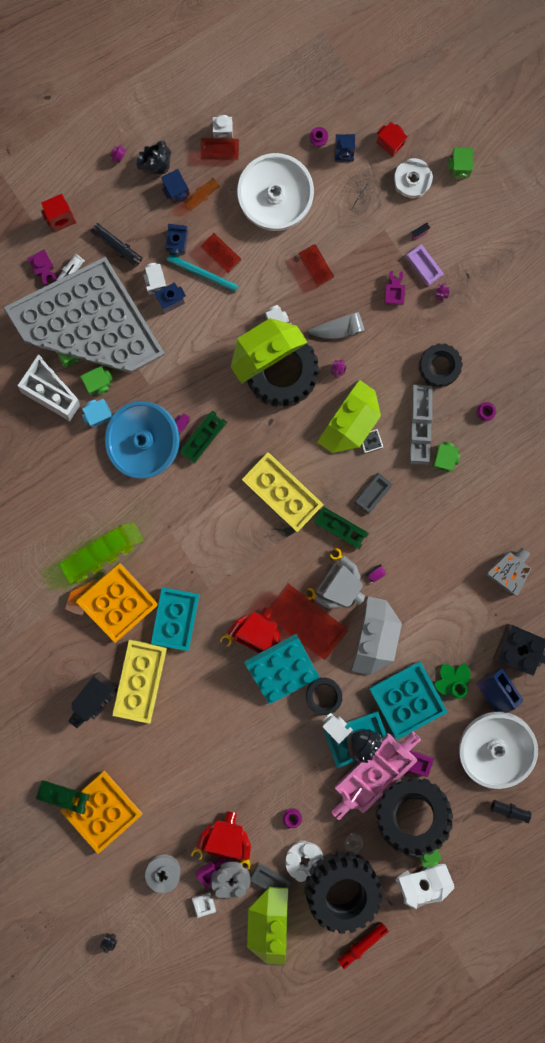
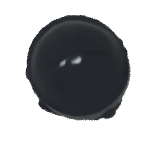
[136,140,171,175]
[347,729,382,763]

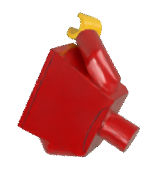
[220,607,281,654]
[191,811,251,870]

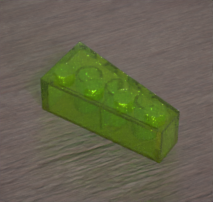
[59,521,145,584]

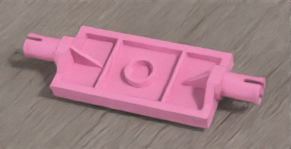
[331,731,421,820]

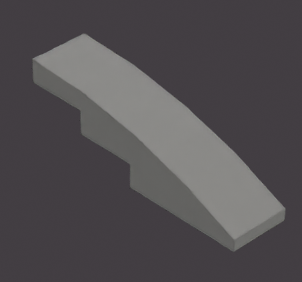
[410,385,432,465]

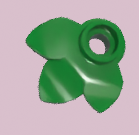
[434,663,471,699]

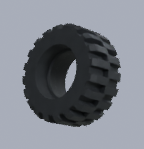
[247,340,319,408]
[376,777,453,857]
[305,851,383,934]

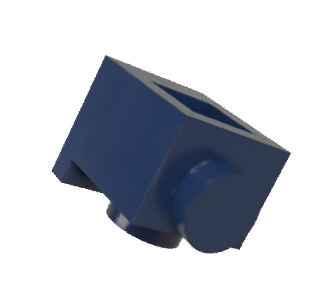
[335,134,355,162]
[165,224,189,256]

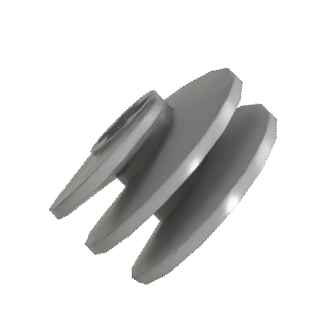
[145,854,181,893]

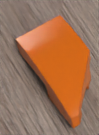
[65,579,97,616]

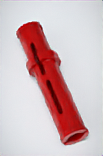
[337,921,389,970]

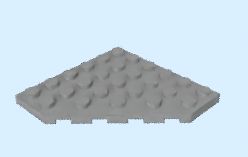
[4,257,165,373]

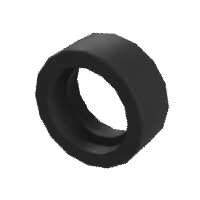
[306,677,343,715]

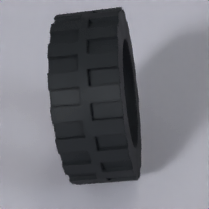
[419,343,463,387]

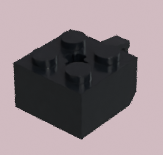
[493,624,545,676]
[68,672,118,728]

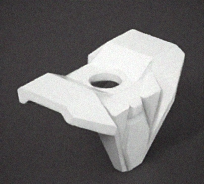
[395,864,454,910]

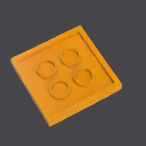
[76,562,158,643]
[60,770,143,854]

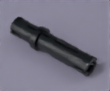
[91,223,143,267]

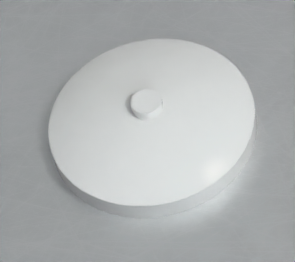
[238,153,314,231]
[459,712,538,789]

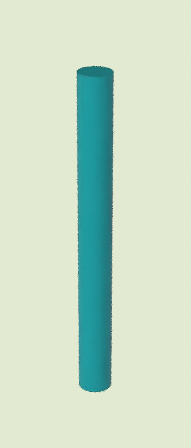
[167,254,239,292]

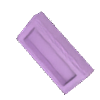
[405,244,444,286]

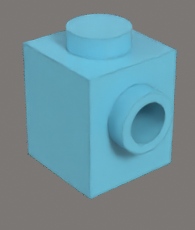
[82,399,113,428]

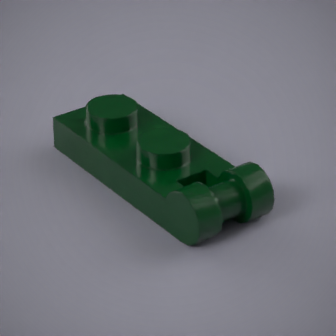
[179,410,228,464]
[314,506,369,550]
[36,780,90,814]

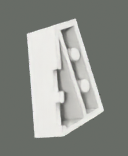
[18,354,80,421]

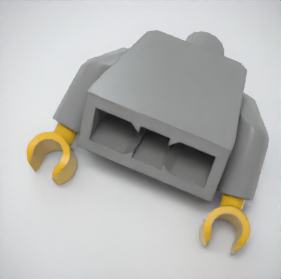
[304,548,365,608]

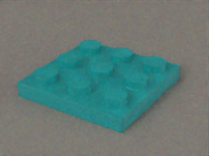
[244,634,320,705]
[369,661,448,740]

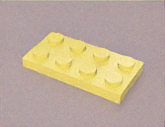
[242,452,324,532]
[112,639,167,724]

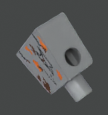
[484,548,531,596]

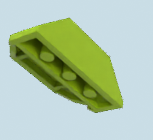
[231,318,308,384]
[317,380,381,453]
[247,887,288,965]

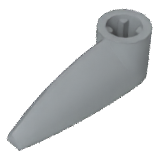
[308,312,365,338]

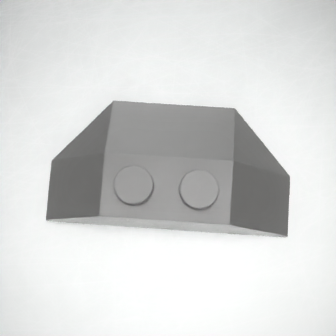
[351,596,402,675]

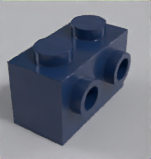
[477,668,523,713]

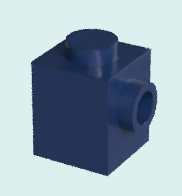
[161,169,190,204]
[155,282,186,314]

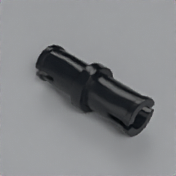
[490,800,532,823]

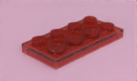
[264,583,349,660]

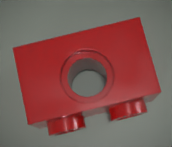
[40,194,77,232]

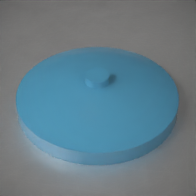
[105,401,180,478]

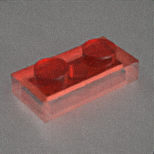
[201,138,239,160]
[201,233,241,274]
[299,244,334,287]

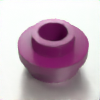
[309,127,328,147]
[110,144,126,163]
[436,283,450,302]
[331,359,347,379]
[476,402,496,421]
[283,808,302,828]

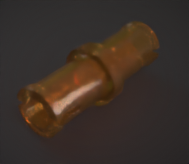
[183,177,220,211]

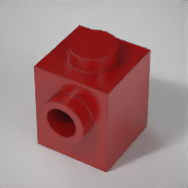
[376,122,408,157]

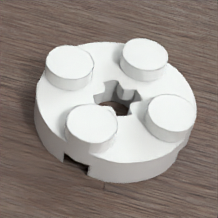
[394,158,433,198]
[285,840,324,882]

